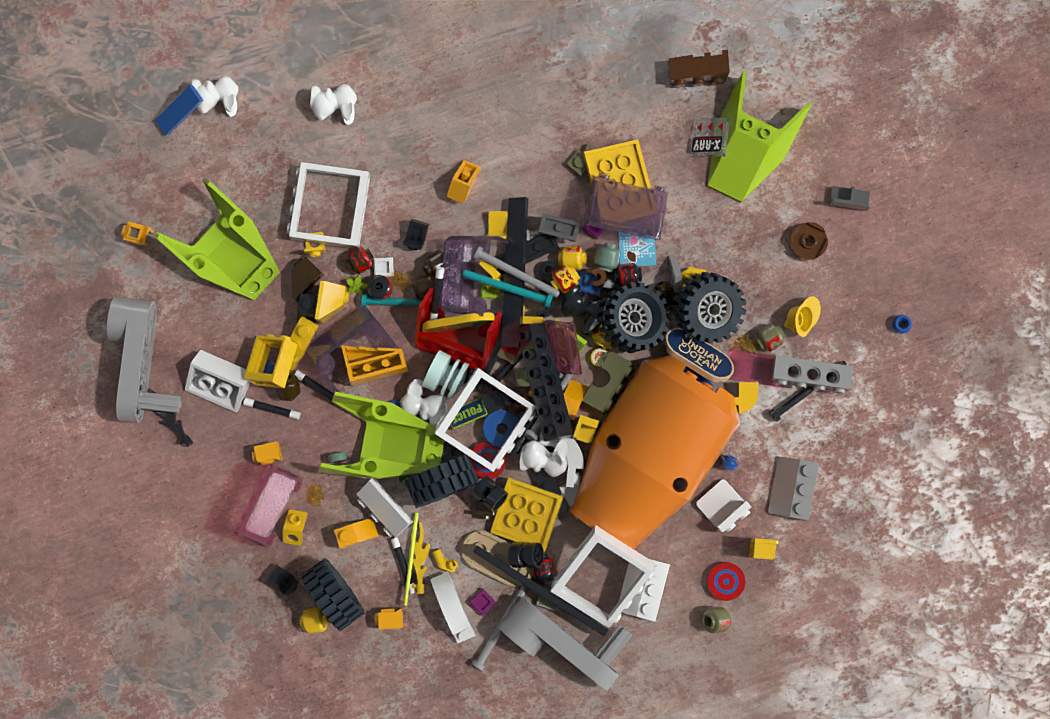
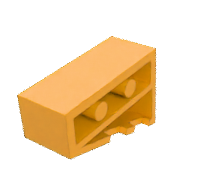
[341,345,408,386]

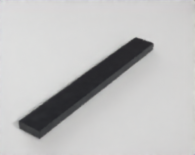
[501,197,529,349]
[473,545,609,636]

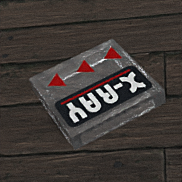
[689,118,730,157]

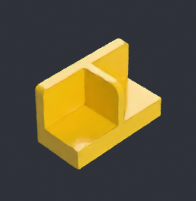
[573,415,599,443]
[749,538,778,559]

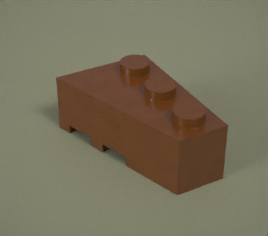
[668,50,730,87]

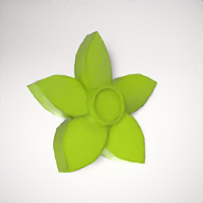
[346,275,368,297]

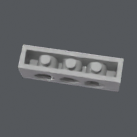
[771,355,853,394]

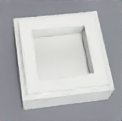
[374,257,394,277]

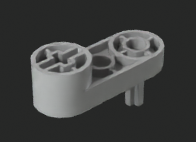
[107,297,182,423]
[498,596,633,691]

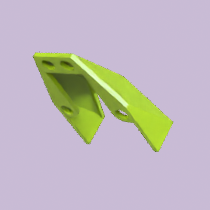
[707,71,812,203]
[152,178,280,300]
[318,391,445,479]

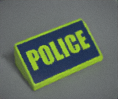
[450,398,488,430]

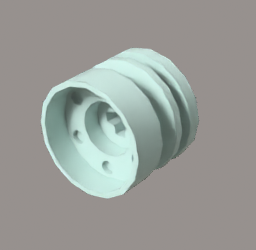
[422,350,469,400]

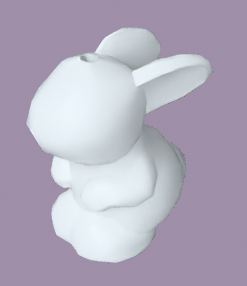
[192,76,238,117]
[310,84,357,125]
[400,379,448,428]
[520,439,568,477]

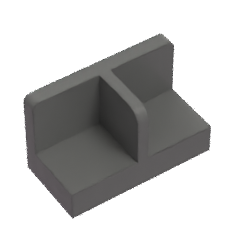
[829,186,870,211]
[538,213,580,242]

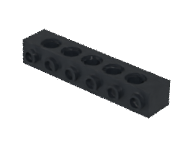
[516,323,574,442]

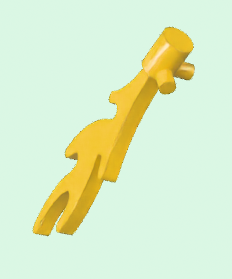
[411,522,430,594]

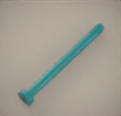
[462,270,553,308]
[361,294,454,307]

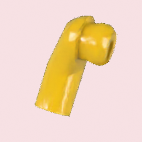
[681,267,706,284]
[432,549,458,572]

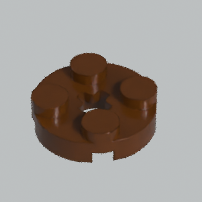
[789,222,828,261]

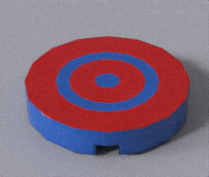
[469,441,506,479]
[707,562,746,601]

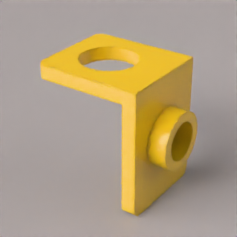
[486,211,508,239]
[304,232,326,258]
[283,509,308,546]

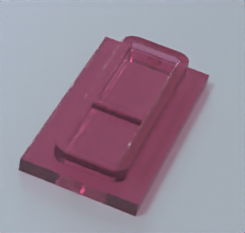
[545,320,582,375]
[729,349,784,388]

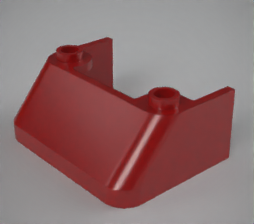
[415,287,502,370]

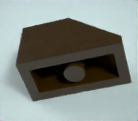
[292,256,324,302]

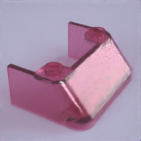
[234,463,304,548]

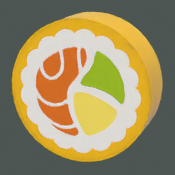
[591,348,609,368]

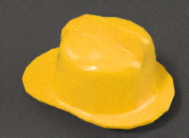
[784,296,821,337]

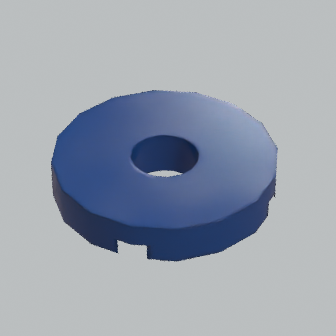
[482,410,519,449]

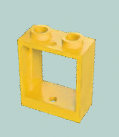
[244,334,297,388]

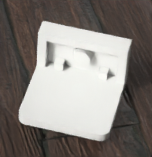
[696,480,752,533]

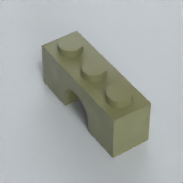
[582,351,634,415]

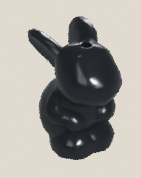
[561,284,604,335]

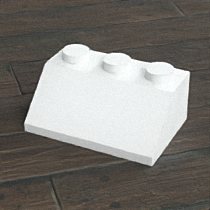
[185,350,250,413]
[356,478,414,538]
[619,559,670,621]

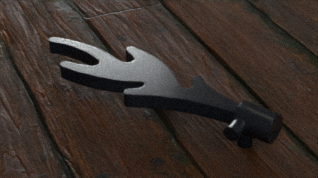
[148,389,193,447]

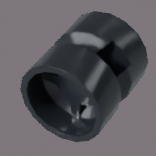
[472,476,509,512]
[508,542,544,568]

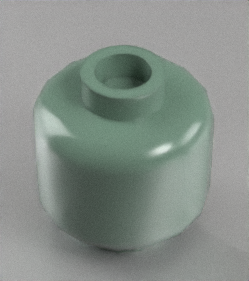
[594,243,621,272]

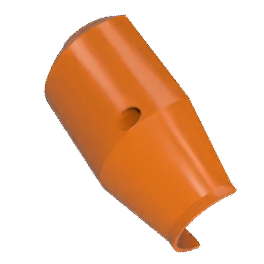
[569,355,740,550]

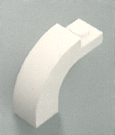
[540,431,584,488]
[430,572,476,643]

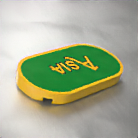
[422,312,495,332]

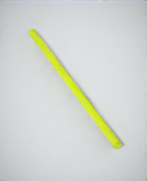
[403,513,419,606]

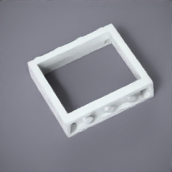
[287,162,370,249]
[434,368,536,472]
[551,525,655,628]

